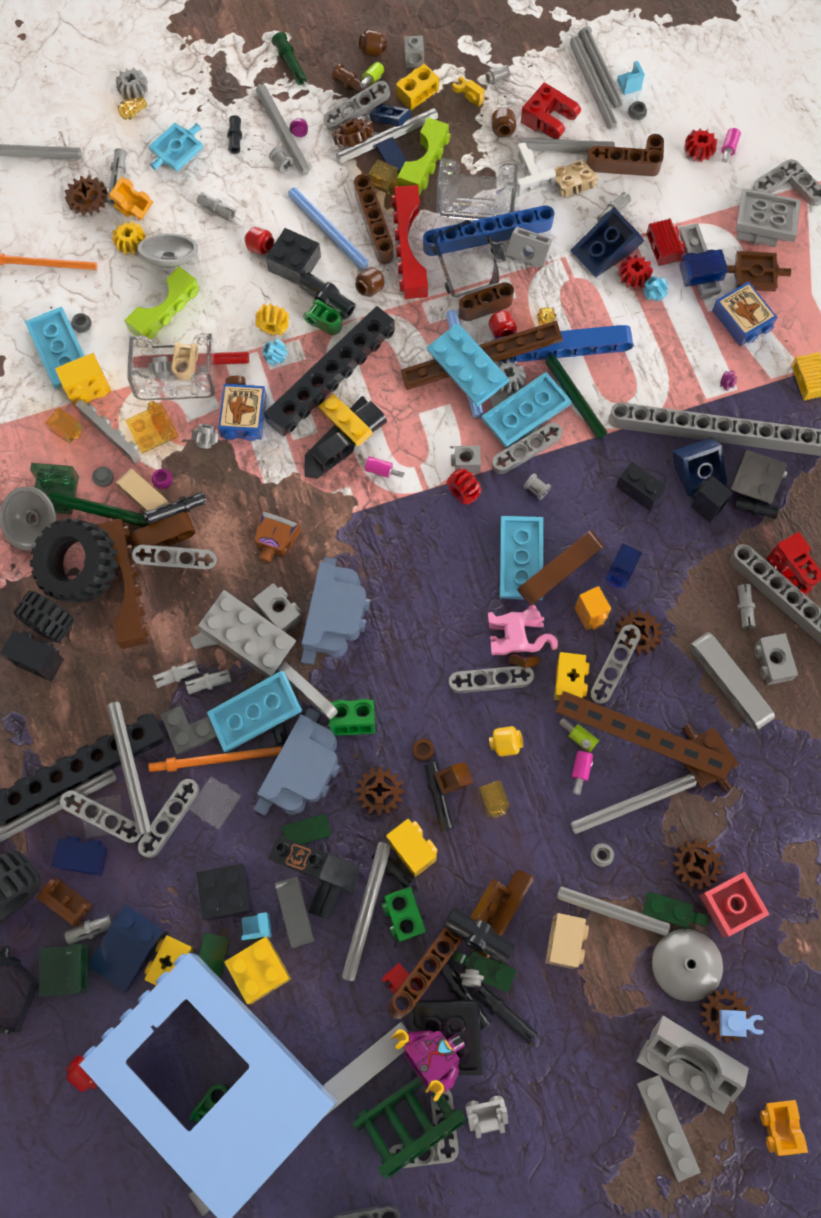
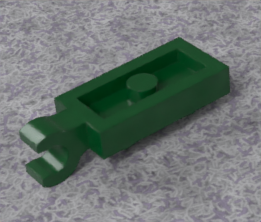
[642,892,709,928]
[452,951,516,993]

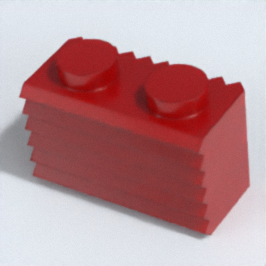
[646,218,685,266]

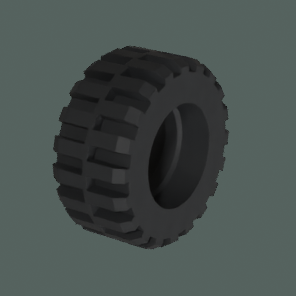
[30,518,118,603]
[0,850,42,924]

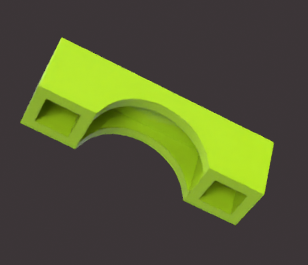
[398,117,451,196]
[124,266,200,344]

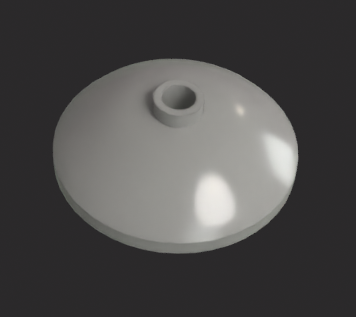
[138,233,198,268]
[0,487,56,550]
[652,929,723,1001]

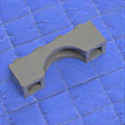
[646,1016,749,1103]

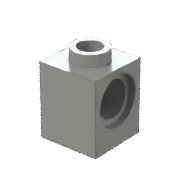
[404,36,424,68]
[451,445,481,473]

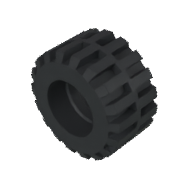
[13,590,75,643]

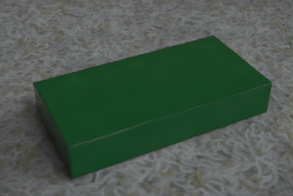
[282,814,332,845]

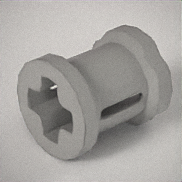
[269,146,294,173]
[523,473,551,500]

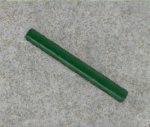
[546,355,607,440]
[48,491,151,527]

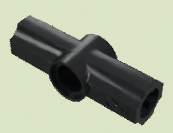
[298,272,356,319]
[443,908,515,964]

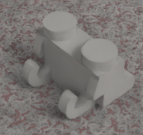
[465,1096,509,1138]

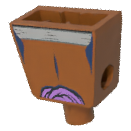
[254,510,301,564]

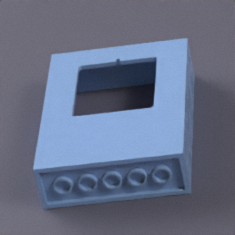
[80,953,338,1218]

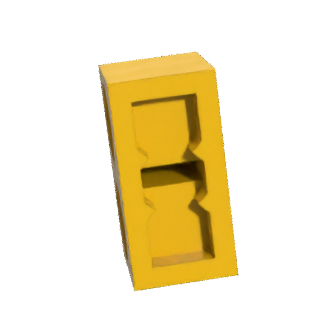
[396,64,439,111]

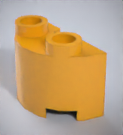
[109,176,154,221]
[760,1100,808,1156]

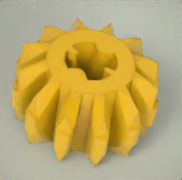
[112,221,146,255]
[255,303,289,336]

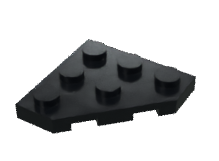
[408,1000,484,1075]

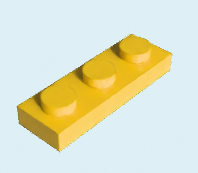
[318,393,373,447]

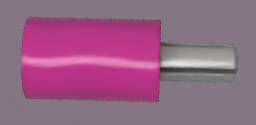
[721,128,741,163]
[365,456,405,478]
[571,751,593,795]

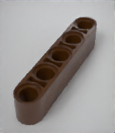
[354,174,394,264]
[517,530,605,606]
[387,928,463,1019]

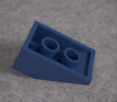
[570,207,645,277]
[88,904,168,993]

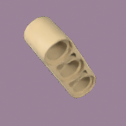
[116,469,169,522]

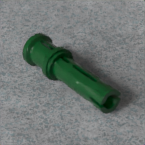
[271,32,307,85]

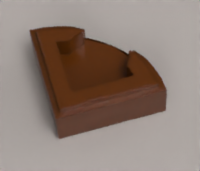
[509,654,540,668]

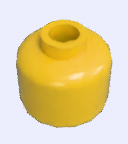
[489,726,523,757]

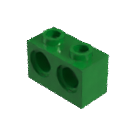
[329,699,375,736]
[382,887,426,943]

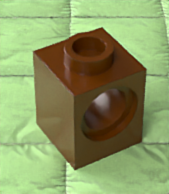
[434,762,474,795]

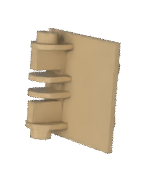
[555,160,599,198]

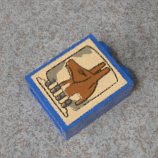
[712,281,778,346]
[218,384,267,441]

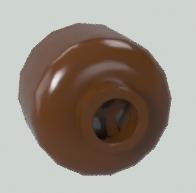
[358,29,387,57]
[491,107,516,138]
[355,267,385,297]

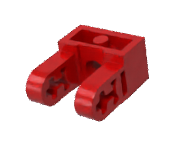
[520,82,581,139]
[766,532,821,595]

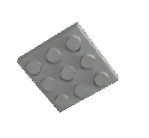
[735,188,801,242]

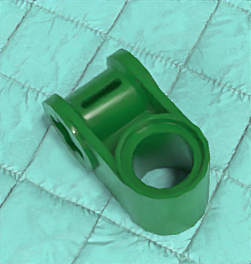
[303,299,342,335]
[189,1083,230,1123]

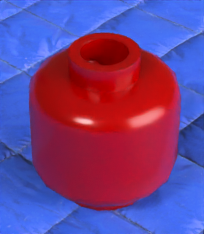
[244,227,274,255]
[488,311,517,339]
[65,1055,97,1092]

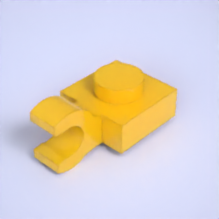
[452,76,485,107]

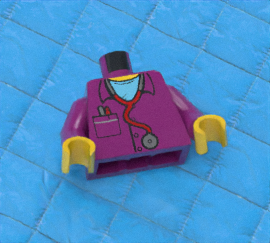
[391,1029,465,1101]

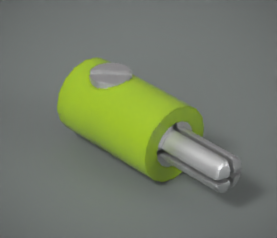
[360,62,384,89]
[559,718,600,753]

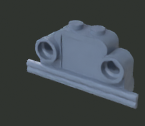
[301,557,370,665]
[253,708,340,816]

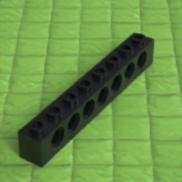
[264,306,395,437]
[0,713,168,825]

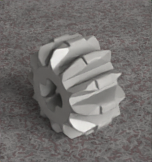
[116,67,148,101]
[498,359,526,395]

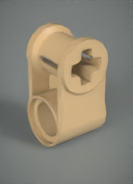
[172,341,199,383]

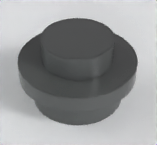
[628,101,647,120]
[71,313,92,333]
[92,467,114,487]

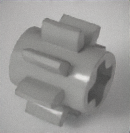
[148,356,173,379]
[192,424,218,449]

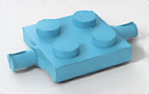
[148,122,203,172]

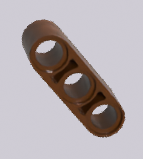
[459,282,514,322]
[131,512,196,556]

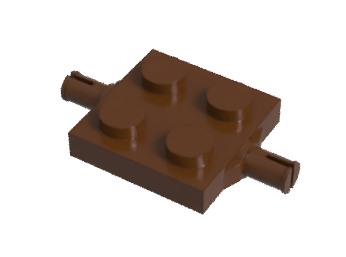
[722,251,791,292]
[681,724,739,793]

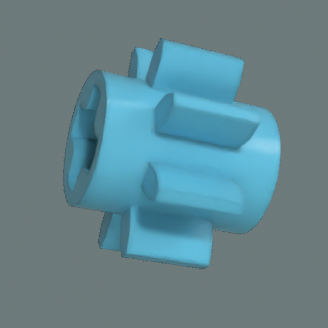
[643,276,669,301]
[262,339,288,366]

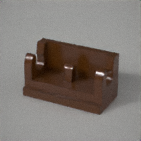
[36,878,94,926]

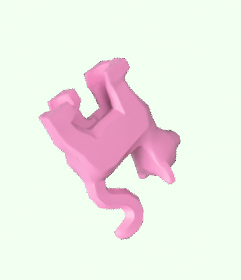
[488,605,558,655]

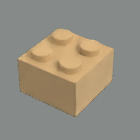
[545,913,589,969]

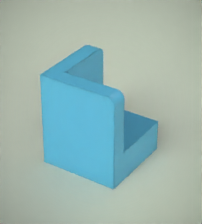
[617,61,645,95]
[241,912,272,942]

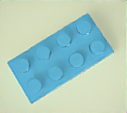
[25,306,85,390]
[426,323,509,407]
[481,372,572,448]
[500,516,543,600]
[207,671,302,752]

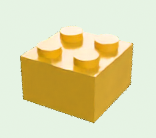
[55,352,112,407]
[386,819,438,877]
[225,937,291,1005]

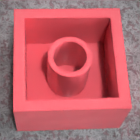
[699,872,770,938]

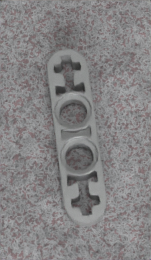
[324,81,390,131]
[492,423,562,474]
[132,544,217,569]
[591,625,641,704]
[277,662,338,720]
[449,666,534,693]
[138,779,200,858]
[60,791,142,843]

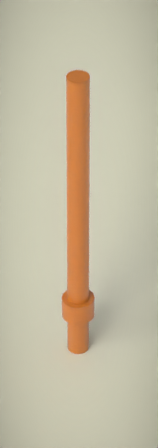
[0,253,98,270]
[149,746,283,772]

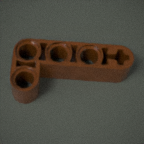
[586,134,664,176]

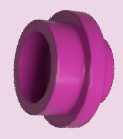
[289,118,308,137]
[720,370,737,391]
[152,469,173,489]

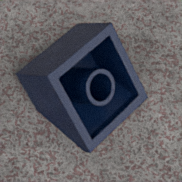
[672,438,727,496]

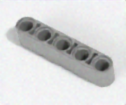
[689,632,775,731]

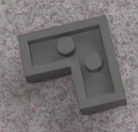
[160,706,218,756]

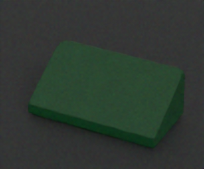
[199,933,230,979]

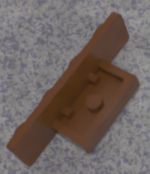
[470,869,534,959]

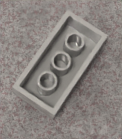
[196,590,296,678]

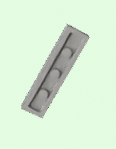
[679,223,722,298]
[75,399,141,464]
[636,1040,730,1114]
[636,1075,701,1182]

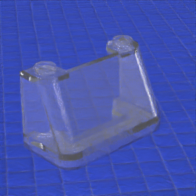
[436,158,518,220]
[127,333,215,401]

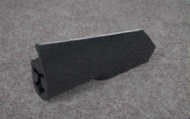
[305,396,387,479]

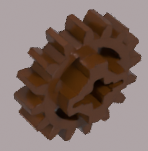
[332,118,374,147]
[65,175,108,216]
[614,609,663,657]
[355,766,404,817]
[671,838,724,890]
[698,989,751,1043]

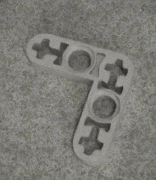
[752,159,821,206]
[389,1090,459,1168]

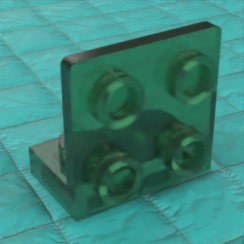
[30,463,79,514]
[39,944,87,997]

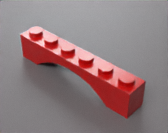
[391,185,428,299]

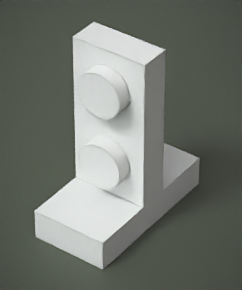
[516,142,556,197]

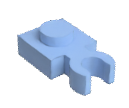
[719,1010,763,1037]

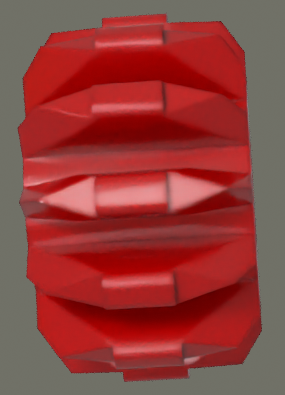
[684,128,718,163]
[618,254,653,290]
[446,468,482,505]

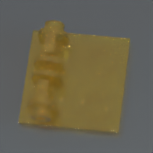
[125,401,179,454]

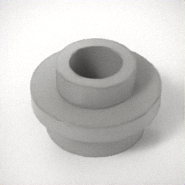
[591,843,614,867]
[460,969,484,987]

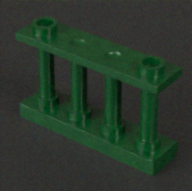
[352,1074,468,1180]

